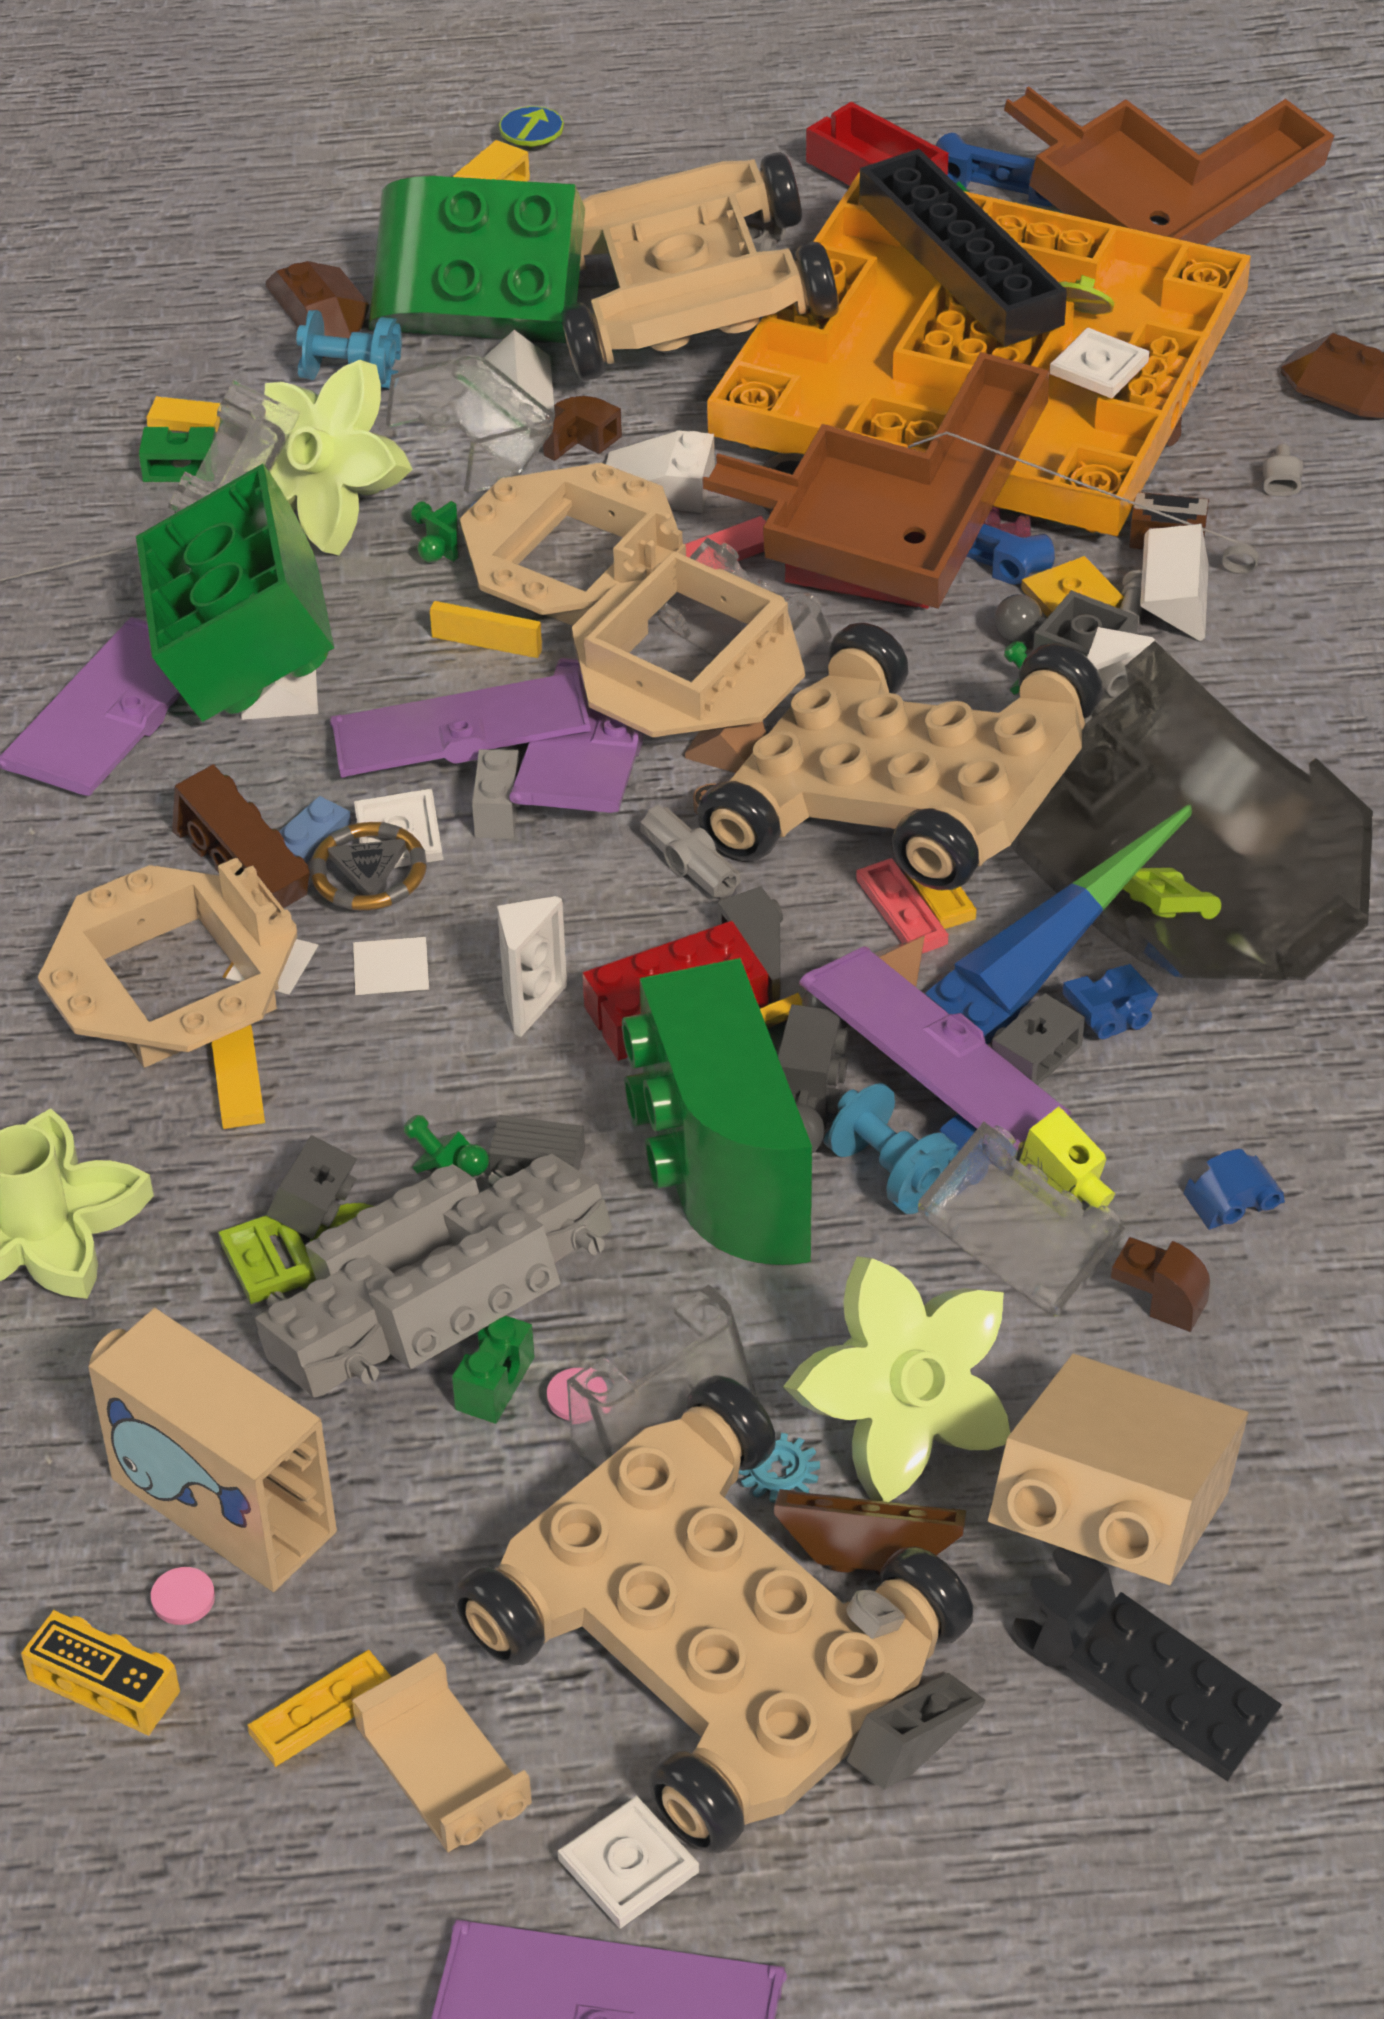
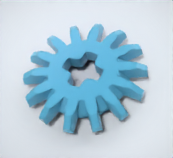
[739,1433,820,1503]

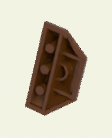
[266,261,369,358]
[1281,333,1384,418]
[774,1489,967,1575]

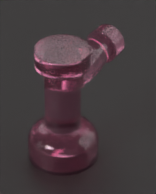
[984,506,1031,537]

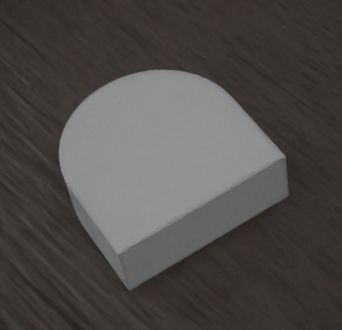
[846,1590,906,1639]

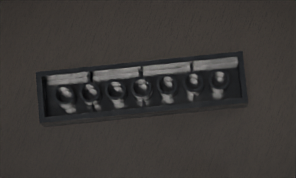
[859,149,1067,347]

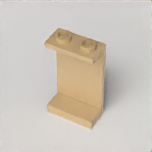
[352,1653,532,1852]

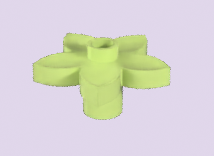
[256,360,413,556]
[0,1108,154,1299]
[783,1256,1010,1502]

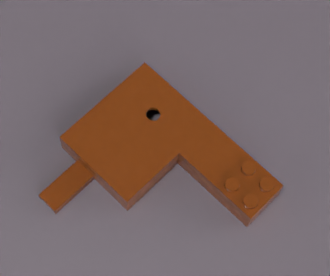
[1004,86,1335,245]
[703,352,1049,609]

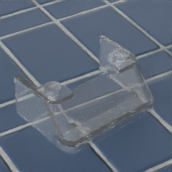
[386,355,555,494]

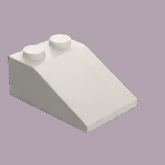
[606,431,715,513]

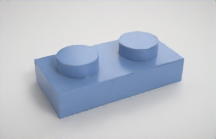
[279,796,351,862]

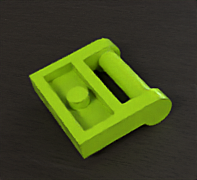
[1123,868,1221,919]
[219,1215,317,1304]

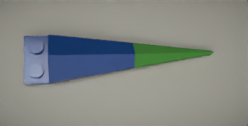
[925,804,1192,1045]

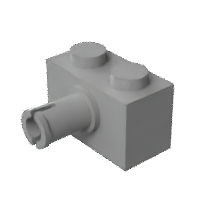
[472,749,520,839]

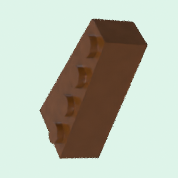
[172,764,310,909]

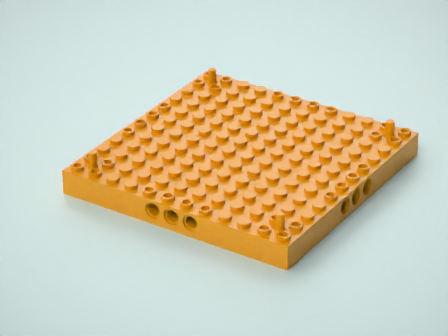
[707,172,1251,536]

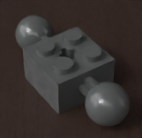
[994,590,1177,696]
[778,991,848,1153]

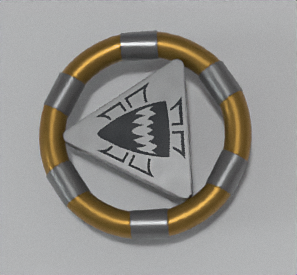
[310,822,427,910]

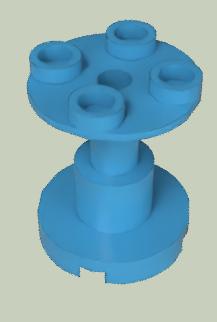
[297,310,402,389]
[824,1083,962,1214]

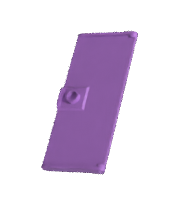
[0,617,181,796]
[509,658,644,813]
[330,670,591,778]
[799,946,1071,1156]
[431,1919,787,2019]

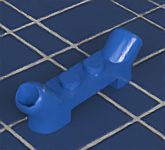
[936,133,1053,207]
[966,524,1055,585]

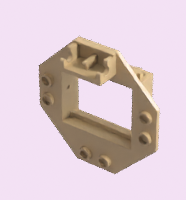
[459,463,686,626]
[571,551,805,737]
[38,858,297,1068]

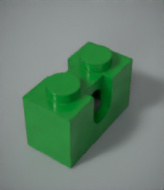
[139,427,219,482]
[452,1315,535,1424]

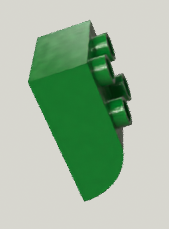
[369,176,585,343]
[136,463,335,722]
[622,958,812,1265]

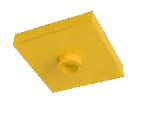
[1021,556,1124,618]

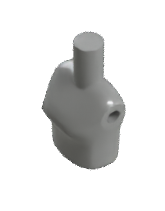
[1263,444,1303,496]

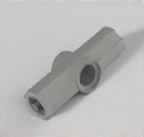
[640,804,741,900]

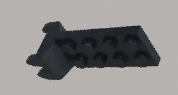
[1012,1547,1282,1782]

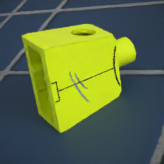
[1015,1106,1115,1212]

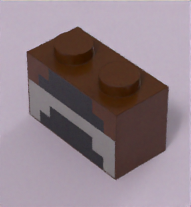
[1129,492,1209,549]

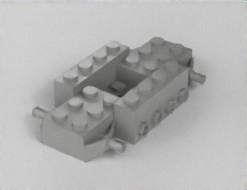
[254,1153,612,1397]

